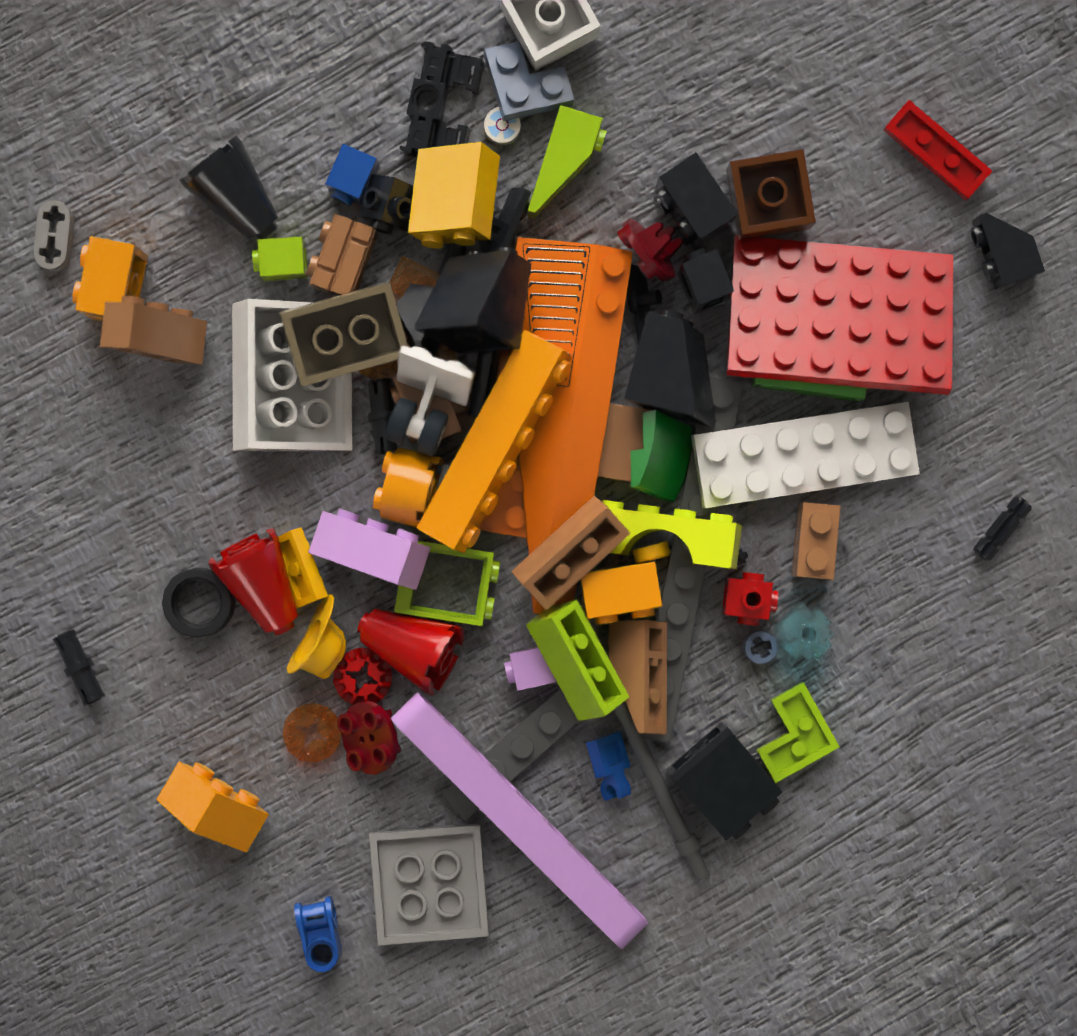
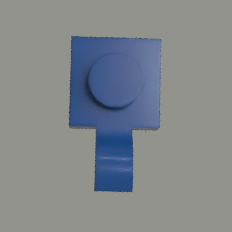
[586,731,631,801]

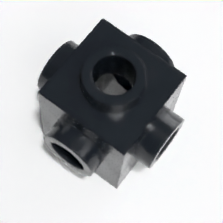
[359,174,414,235]

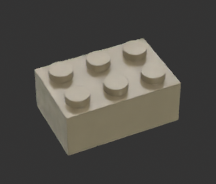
[279,282,408,387]

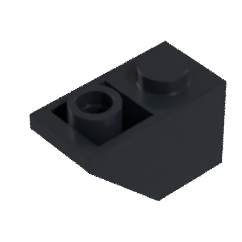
[970,213,1045,290]

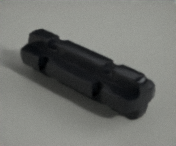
[973,496,1032,561]

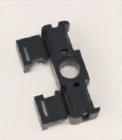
[400,41,485,158]

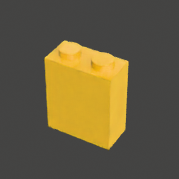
[408,142,500,249]

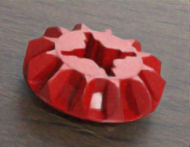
[333,648,392,705]

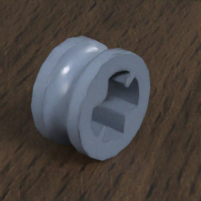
[742,630,778,664]

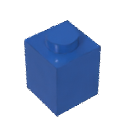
[325,144,379,206]

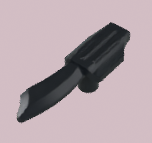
[627,264,662,346]

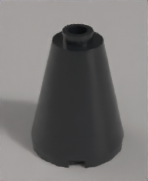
[179,135,279,240]

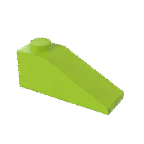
[528,105,607,219]

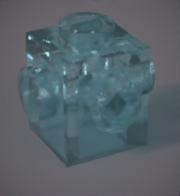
[772,602,834,661]

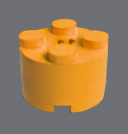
[373,447,444,528]

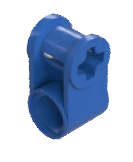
[294,896,342,972]

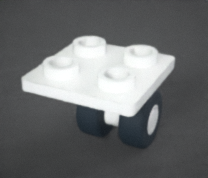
[385,346,474,456]

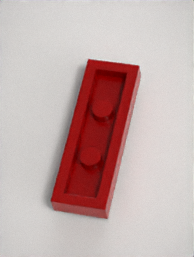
[883,100,992,201]

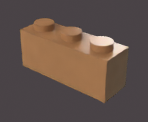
[100,296,207,365]
[511,496,631,610]

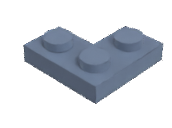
[483,41,575,121]

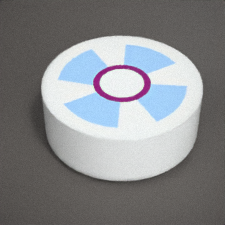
[484,107,521,145]

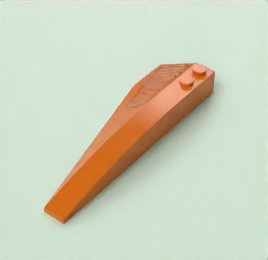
[509,237,633,614]

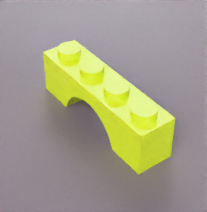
[602,500,742,570]

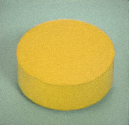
[632,541,671,564]

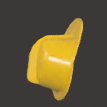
[287,594,346,679]

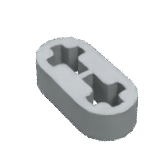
[34,200,74,272]

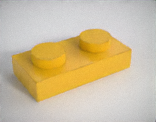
[274,527,328,609]

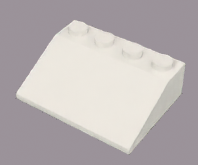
[232,299,352,451]

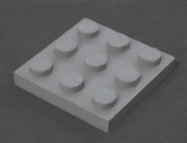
[369,823,489,946]

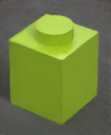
[252,236,308,281]

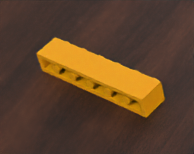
[417,330,572,553]

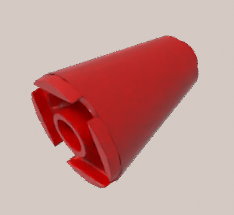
[208,529,298,636]
[357,609,464,696]

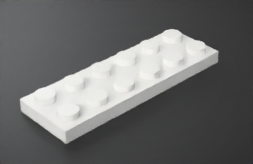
[691,402,920,509]

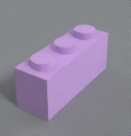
[308,509,431,590]

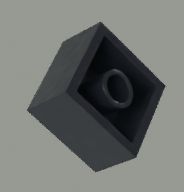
[653,152,738,250]

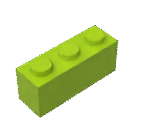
[526,599,629,721]

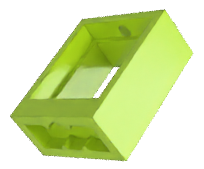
[394,541,501,626]

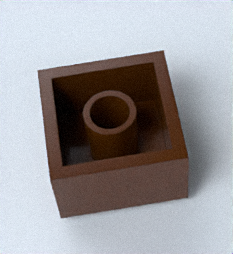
[726,149,816,240]

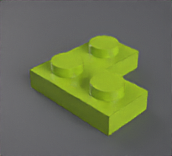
[756,682,840,783]

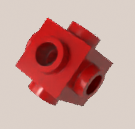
[721,572,778,626]

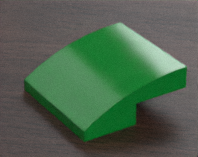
[630,410,692,502]

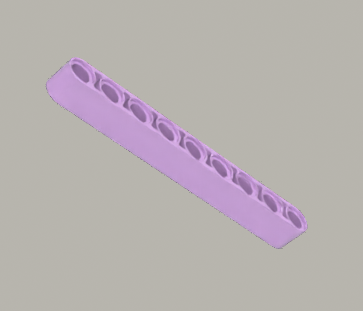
[391,692,649,949]

